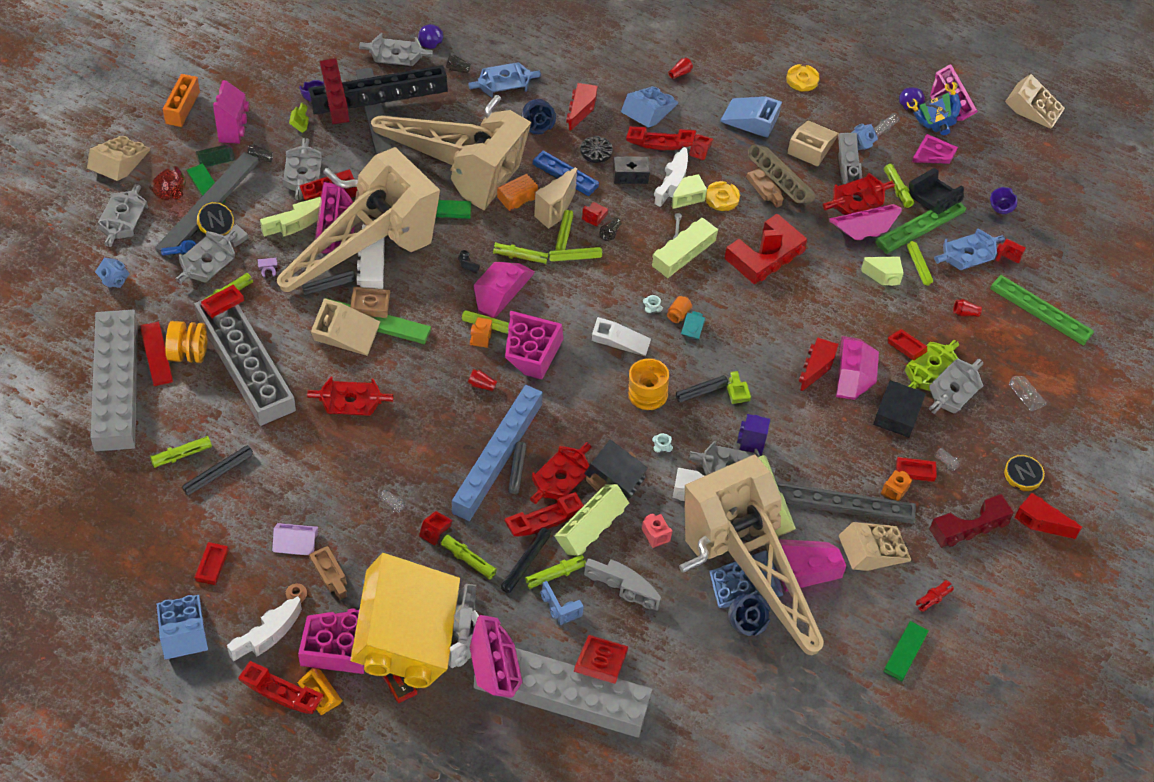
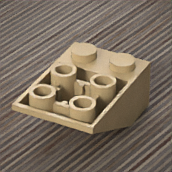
[1005,74,1065,129]
[787,121,839,166]
[87,136,150,181]
[534,167,577,229]
[311,298,380,356]
[838,522,911,571]

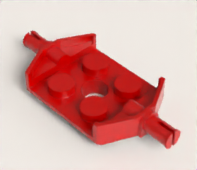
[823,173,895,215]
[307,376,394,416]
[530,442,592,504]

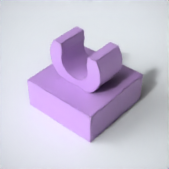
[258,258,278,277]

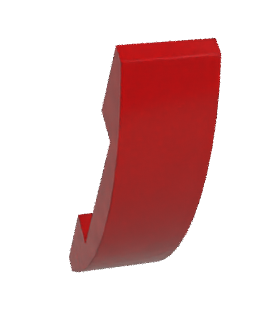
[626,126,696,150]
[140,321,173,386]
[504,492,584,537]
[238,661,324,714]

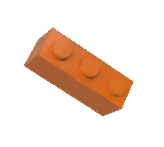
[163,74,200,127]

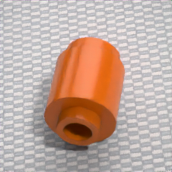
[667,296,692,323]

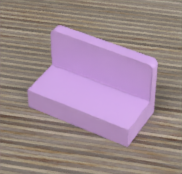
[272,523,318,555]

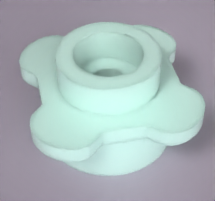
[643,295,663,313]
[652,433,673,452]

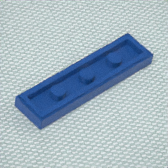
[533,150,599,196]

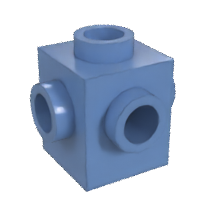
[851,124,878,150]
[95,257,130,288]

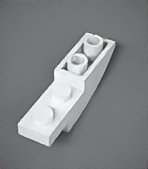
[654,147,688,207]
[227,597,302,661]

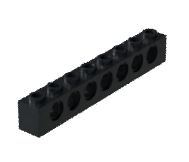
[309,65,448,115]

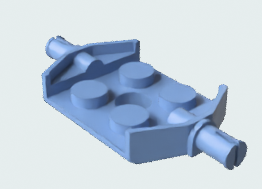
[468,62,541,98]
[934,228,1005,270]

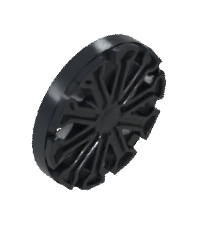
[580,136,613,163]

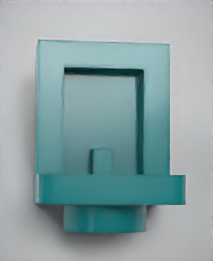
[681,311,706,340]

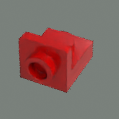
[689,134,713,160]
[582,202,608,227]
[995,239,1026,263]
[419,511,453,545]

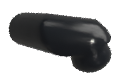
[458,250,480,273]

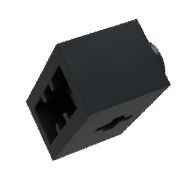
[613,156,650,184]

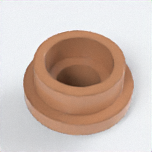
[286,583,307,603]

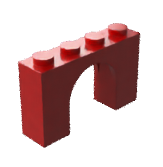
[724,214,807,285]

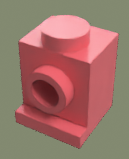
[642,514,672,548]

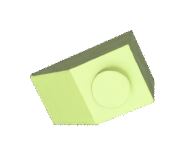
[671,174,707,209]
[861,257,904,286]

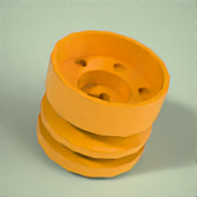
[165,321,208,363]
[628,359,669,410]

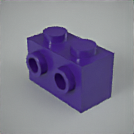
[737,414,770,456]

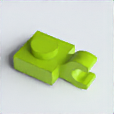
[289,103,309,133]
[727,371,751,404]

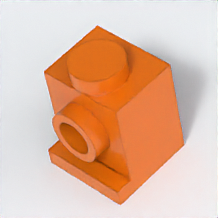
[470,317,492,348]
[881,470,912,501]

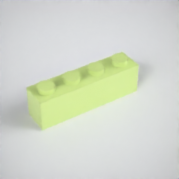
[652,218,718,278]
[555,484,629,556]

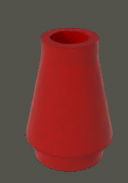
[668,57,693,80]
[953,299,982,317]
[468,369,497,392]

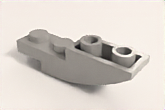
[838,133,862,198]
[584,558,661,611]

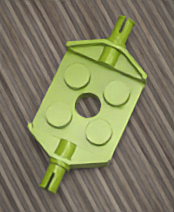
[905,340,959,391]

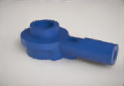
[161,240,196,255]

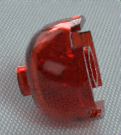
[149,166,186,201]

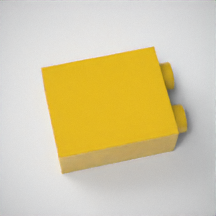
[350,552,460,688]

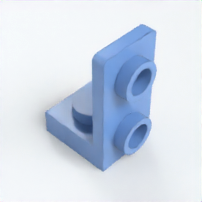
[540,581,584,625]

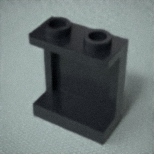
[909,168,964,215]
[873,380,926,438]
[584,439,648,498]

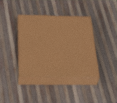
[350,287,390,318]

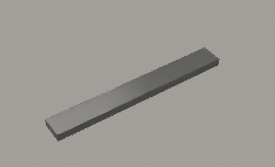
[355,68,393,155]
[155,152,259,258]
[776,482,916,524]

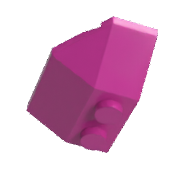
[930,64,978,121]
[315,182,355,254]
[829,204,902,240]
[474,262,535,319]
[836,336,879,400]
[470,615,522,698]

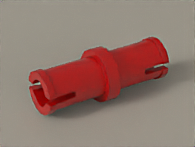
[916,580,954,612]

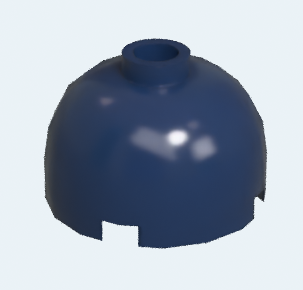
[521,99,556,134]
[728,593,771,636]

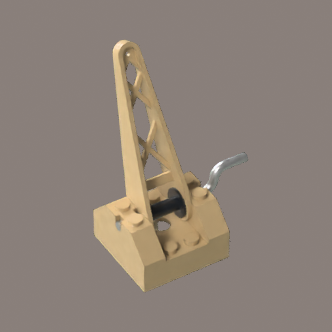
[371,95,531,210]
[277,147,440,292]
[679,454,824,655]

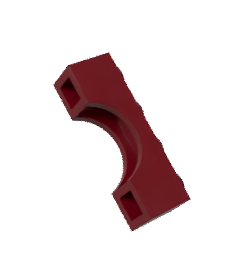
[320,58,350,125]
[929,494,1014,548]

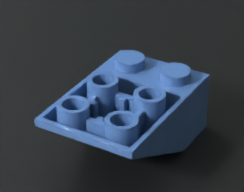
[621,86,678,127]
[720,96,782,138]
[709,550,783,608]
[156,595,208,659]

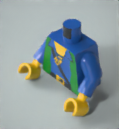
[907,82,962,135]

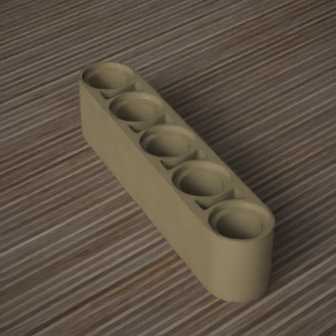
[748,145,815,204]

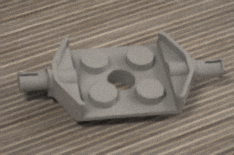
[359,33,433,66]
[282,138,322,200]
[98,184,148,247]
[175,230,238,284]
[929,359,983,413]
[689,441,776,475]
[453,584,476,644]

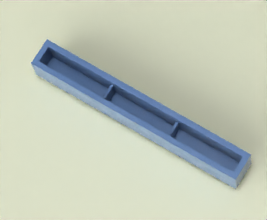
[452,385,543,521]

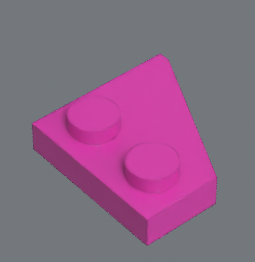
[912,134,958,164]

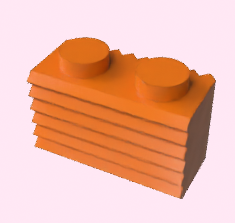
[497,173,538,211]

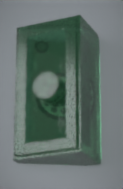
[195,144,235,168]

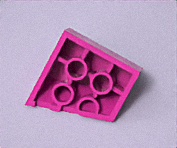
[213,80,249,144]
[505,311,564,380]
[776,539,846,591]
[298,608,365,674]

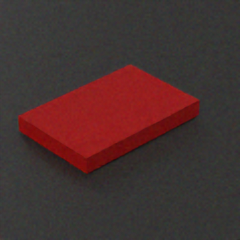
[574,635,629,684]

